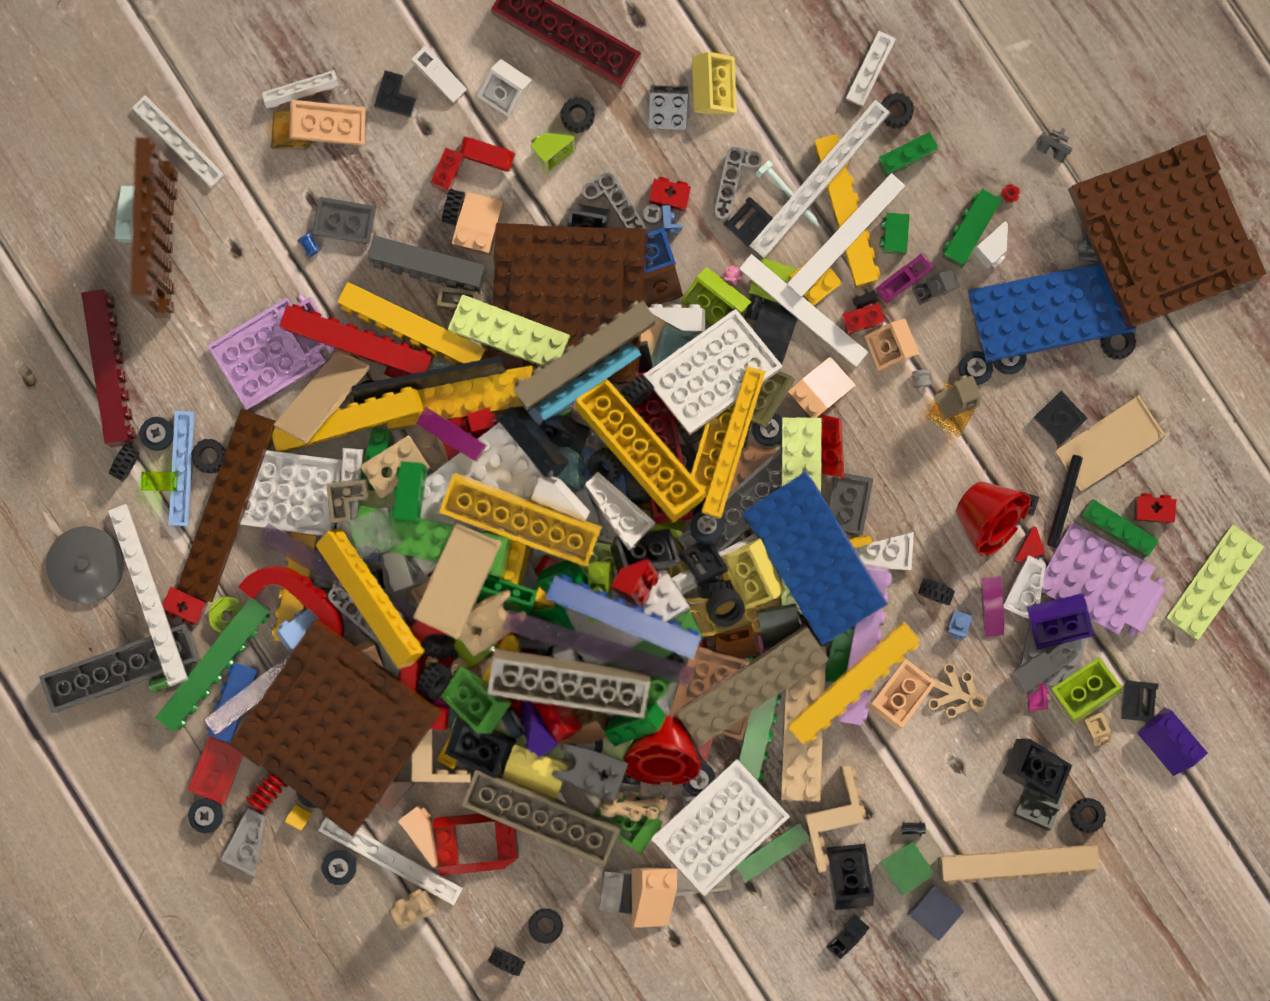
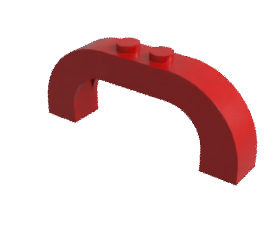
[238,565,344,638]
[398,620,450,731]

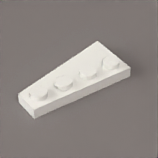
[584,472,656,550]

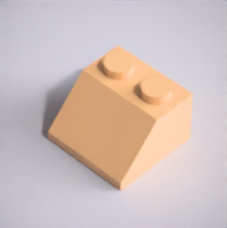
[864,319,919,371]

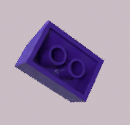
[1027,593,1094,650]
[520,699,558,758]
[1137,707,1208,776]

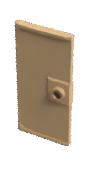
[274,350,371,444]
[1054,395,1166,492]
[413,523,502,639]

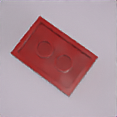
[188,736,244,804]

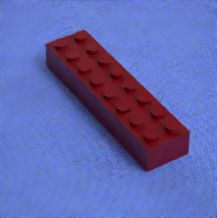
[491,0,641,90]
[81,289,136,448]
[627,372,693,525]

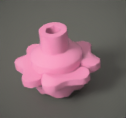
[721,266,744,286]

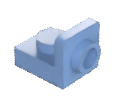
[662,205,683,234]
[947,610,973,640]

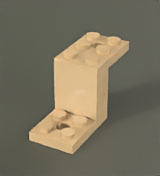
[360,431,446,499]
[412,729,473,782]
[804,765,866,873]

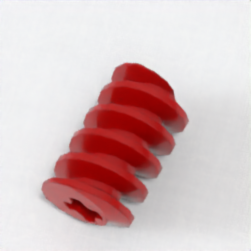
[245,773,288,815]

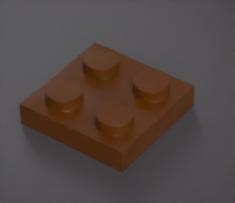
[644,264,683,307]

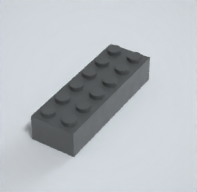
[367,235,487,293]

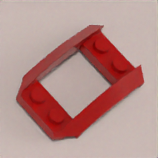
[432,813,519,876]

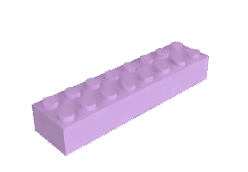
[838,564,892,725]

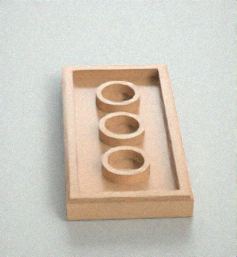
[289,100,365,146]

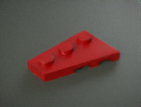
[821,414,845,479]

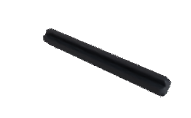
[1047,455,1083,548]

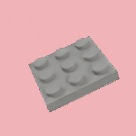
[1020,622,1086,686]

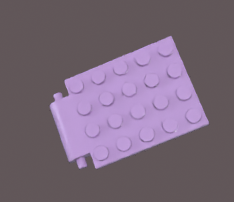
[207,294,335,411]
[1041,522,1167,637]

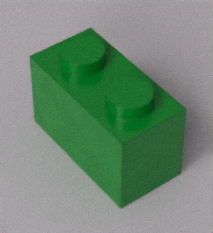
[880,212,910,255]

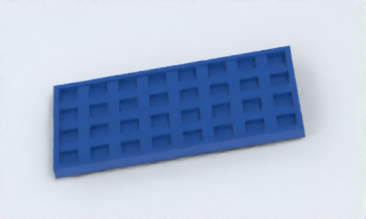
[968,263,1136,363]
[742,471,888,645]

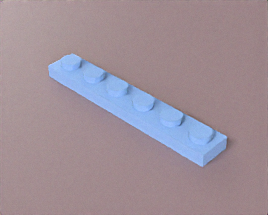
[169,411,195,527]

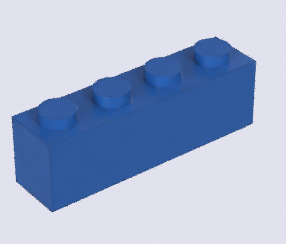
[207,662,259,743]

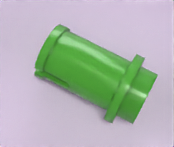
[148,675,169,693]

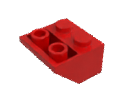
[611,560,659,607]

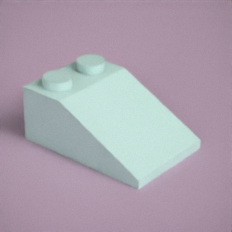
[115,186,134,243]

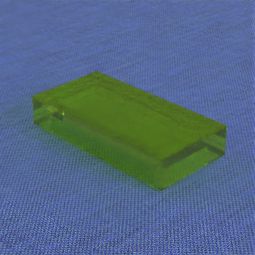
[140,471,178,492]

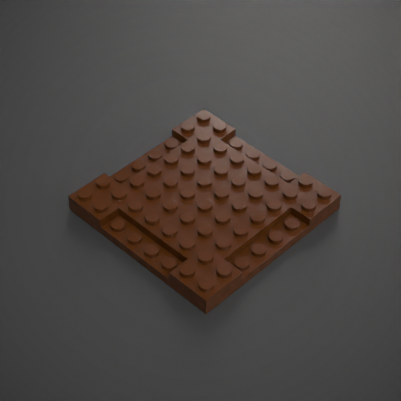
[1068,135,1267,330]
[130,137,178,318]
[486,223,648,383]
[229,619,442,837]

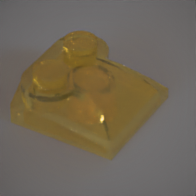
[271,110,312,150]

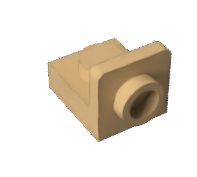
[1084,713,1112,746]

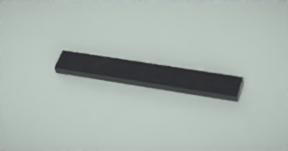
[352,356,506,402]

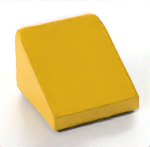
[533,587,554,607]
[285,804,312,831]

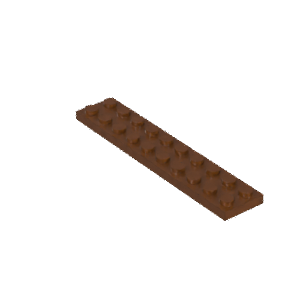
[177,409,276,602]

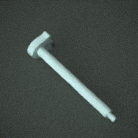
[755,160,820,227]

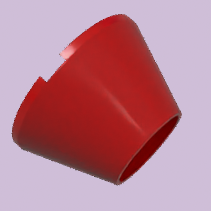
[956,481,1031,557]
[623,716,701,786]

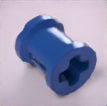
[297,233,321,258]

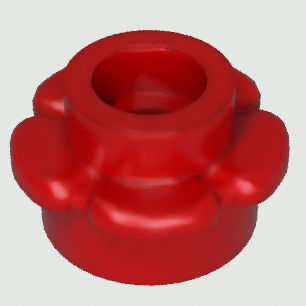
[1001,184,1020,203]

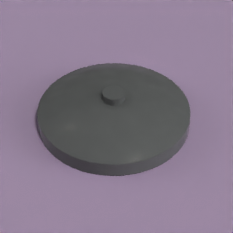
[46,526,124,603]

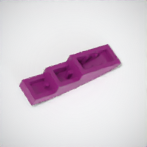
[416,407,487,462]

